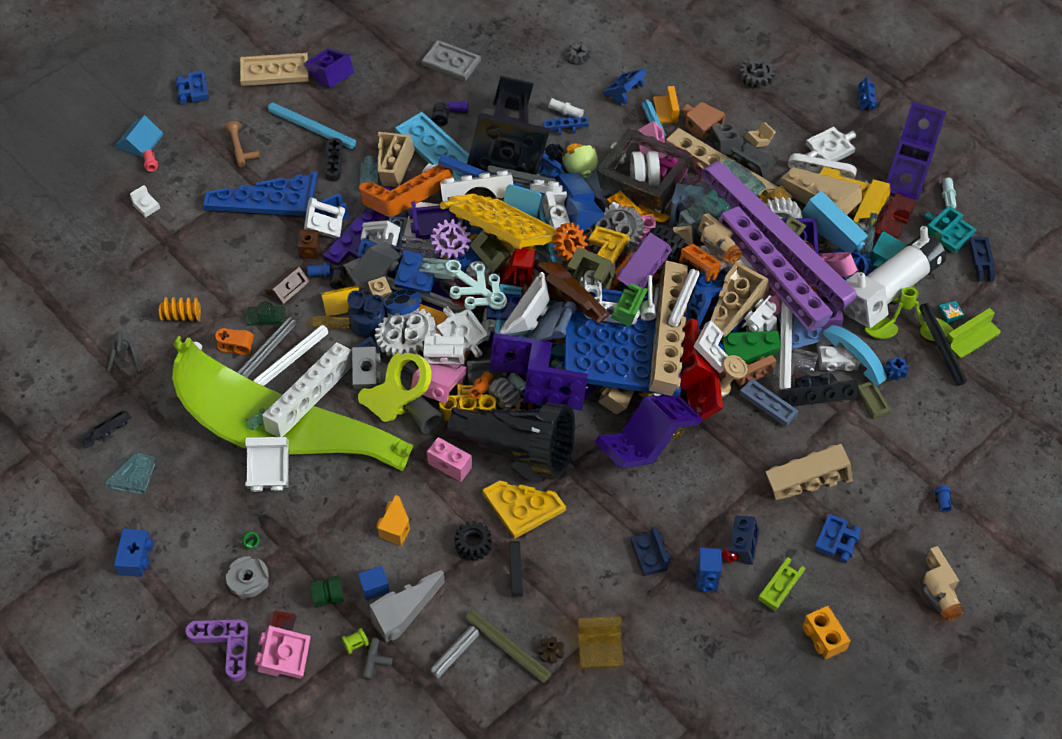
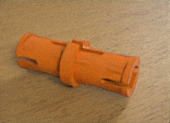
[469,372,494,399]

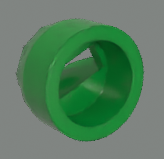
[241,531,259,549]

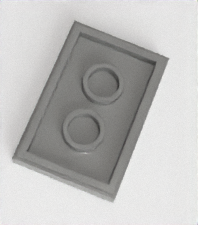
[421,40,481,81]

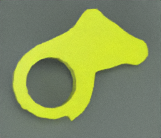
[358,352,432,422]

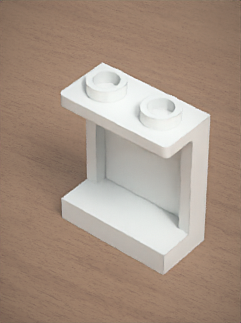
[245,437,289,492]

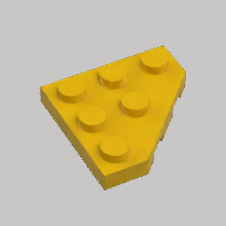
[482,481,566,539]

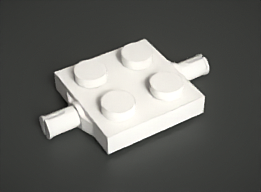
[805,127,856,162]
[436,306,489,358]

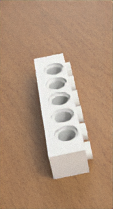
[262,342,352,437]

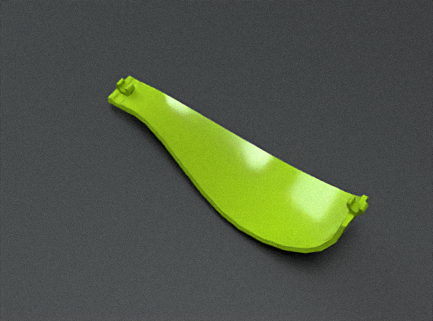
[172,336,413,471]

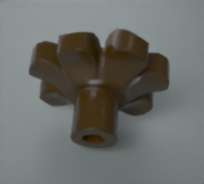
[537,636,564,663]

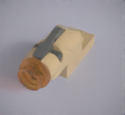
[698,213,742,264]
[923,546,963,621]

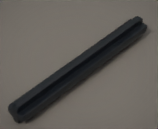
[919,303,967,386]

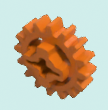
[552,223,588,264]

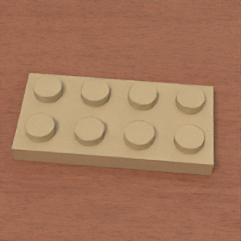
[240,53,309,86]

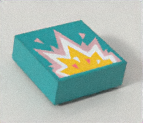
[938,301,964,323]

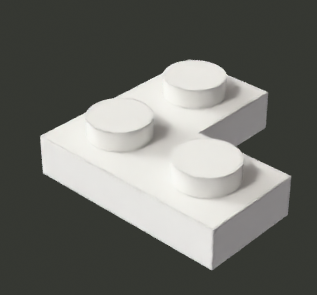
[694,320,728,374]

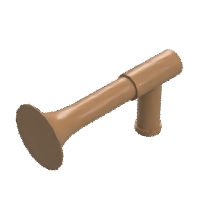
[224,121,260,167]

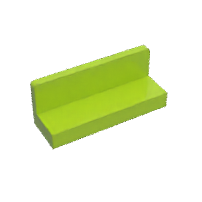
[947,308,1001,359]

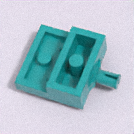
[924,206,977,254]

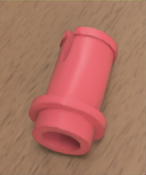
[143,150,158,172]

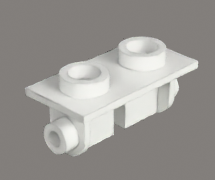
[742,295,777,332]

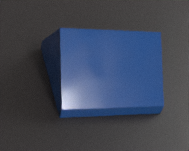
[566,197,605,231]

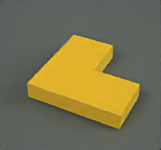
[588,226,630,264]

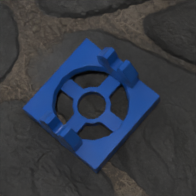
[603,68,647,105]

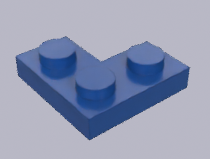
[393,250,435,294]

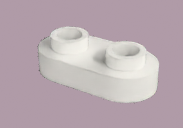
[530,180,562,193]

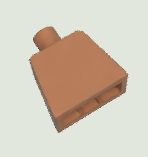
[682,103,725,142]

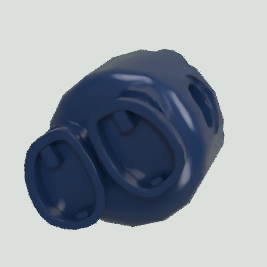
[347,290,387,338]

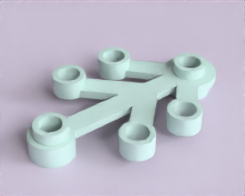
[445,260,507,310]

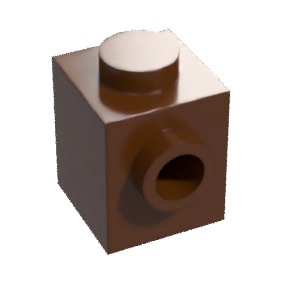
[298,230,320,259]

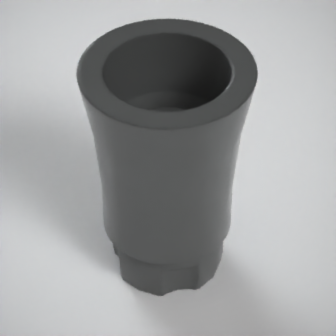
[404,395,444,434]

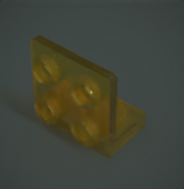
[577,616,624,669]

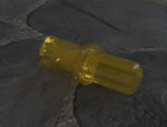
[312,315,350,330]

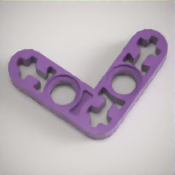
[185,620,249,682]

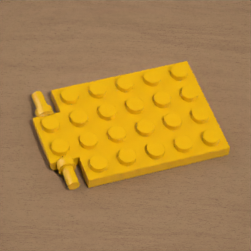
[440,194,558,249]

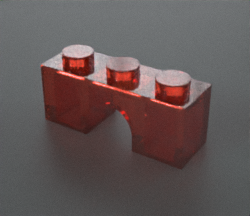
[874,193,917,241]

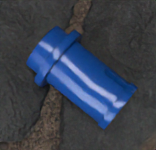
[307,263,331,278]
[935,485,952,512]

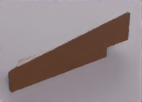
[538,262,609,324]

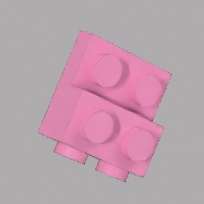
[254,626,311,679]

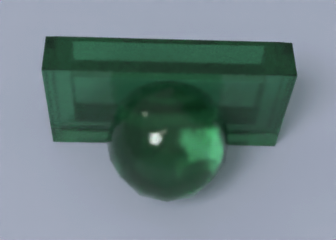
[247,301,286,326]

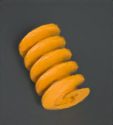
[159,297,201,321]

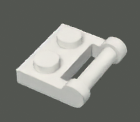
[304,197,345,239]

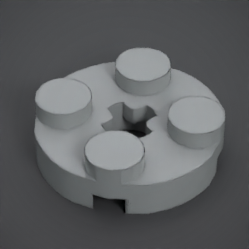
[226,556,269,599]

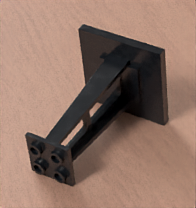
[466,75,550,175]

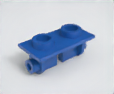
[857,76,877,111]
[539,153,565,180]

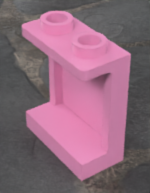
[411,364,467,403]

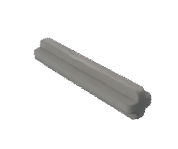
[430,626,479,678]

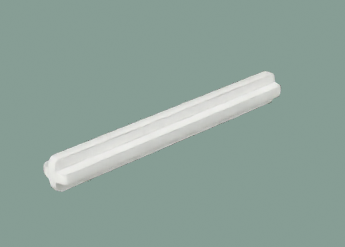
[779,302,792,390]
[253,325,328,386]

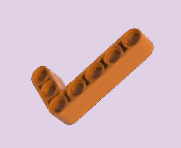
[359,164,454,217]

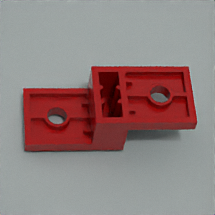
[680,318,723,421]

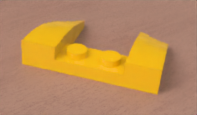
[820,167,890,225]

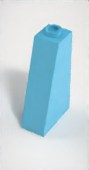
[802,191,868,254]

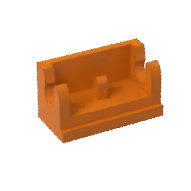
[679,244,722,282]

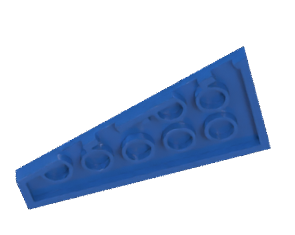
[203,171,318,216]

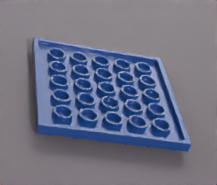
[564,288,681,397]

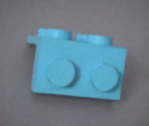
[504,184,541,219]

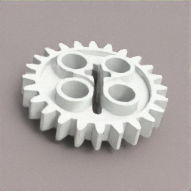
[375,308,437,356]

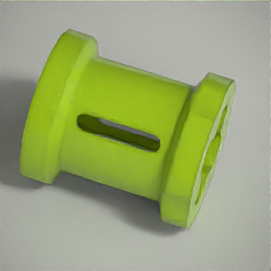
[341,628,369,654]

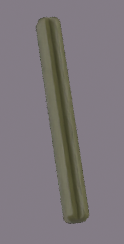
[465,610,551,683]

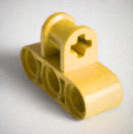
[439,383,496,421]

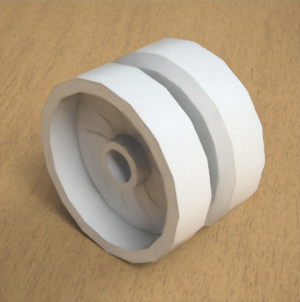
[630,151,660,191]

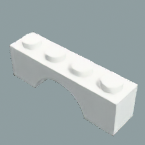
[440,170,513,202]

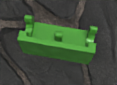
[611,284,648,327]

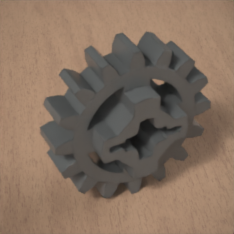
[739,57,776,88]

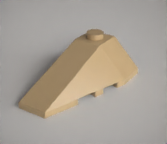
[711,262,770,337]

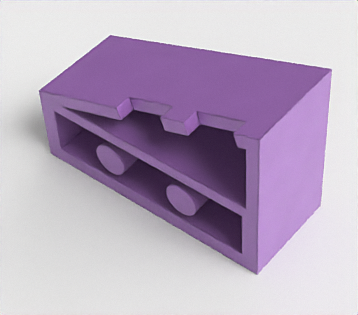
[617,232,672,292]

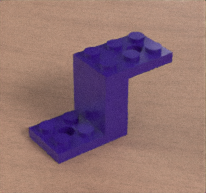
[886,102,946,200]
[489,333,588,411]
[595,395,703,468]

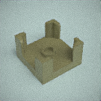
[470,230,511,273]
[567,247,617,289]

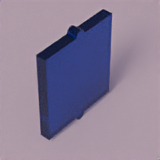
[485,293,520,321]

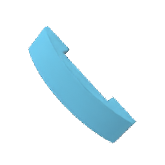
[822,325,887,387]

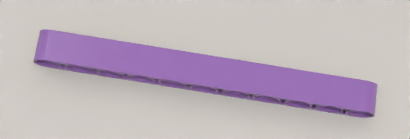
[701,161,857,310]

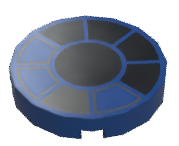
[384,289,422,315]

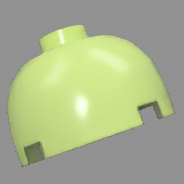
[562,145,598,178]

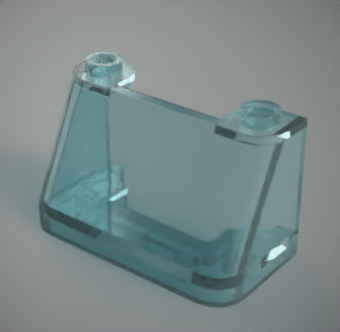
[678,158,766,226]

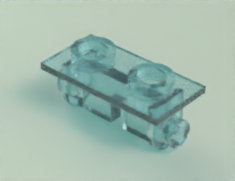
[360,156,378,185]

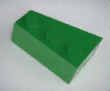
[720,331,781,365]

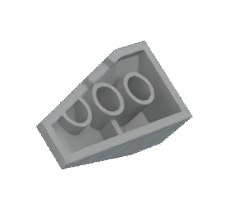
[369,570,445,643]

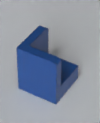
[359,566,390,600]

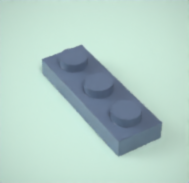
[739,379,799,427]

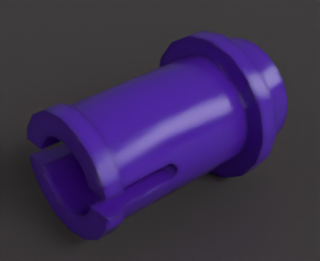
[447,100,468,114]

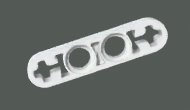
[788,153,857,179]

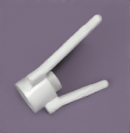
[631,275,659,321]

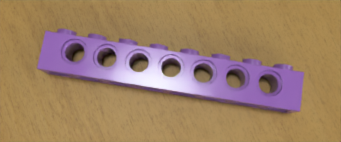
[719,206,833,332]

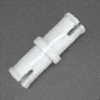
[549,98,584,118]

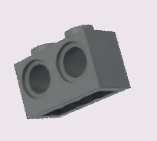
[711,123,743,156]

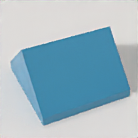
[115,115,163,158]

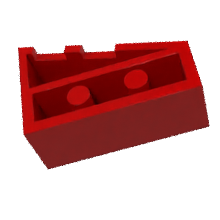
[499,248,535,287]

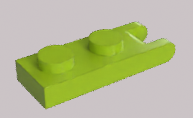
[758,557,806,611]

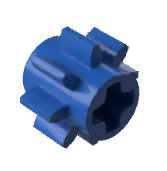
[884,357,909,381]

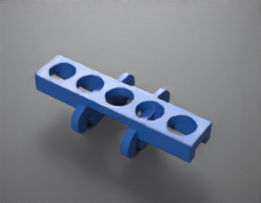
[543,115,589,135]

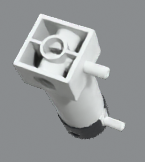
[842,226,946,328]

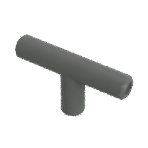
[362,638,393,680]

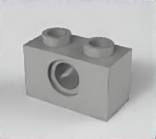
[352,347,381,390]

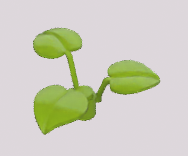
[865,285,954,341]

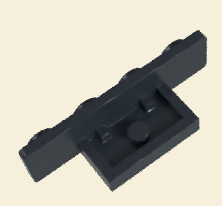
[782,373,858,406]

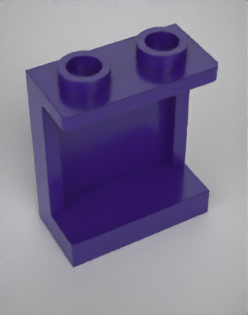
[408,197,459,241]

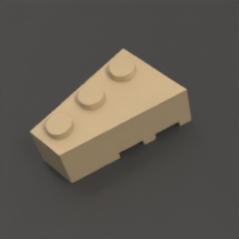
[378,132,415,187]

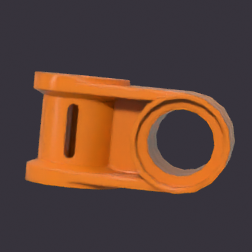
[215,328,254,355]

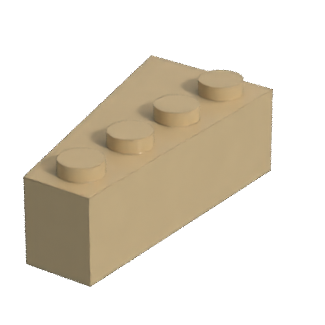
[782,167,862,215]
[766,444,853,500]

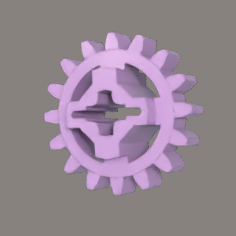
[430,219,471,260]

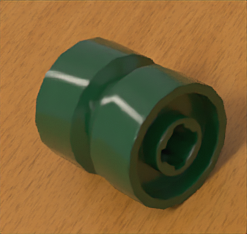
[310,575,344,608]

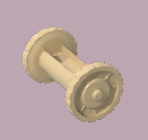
[719,355,748,397]

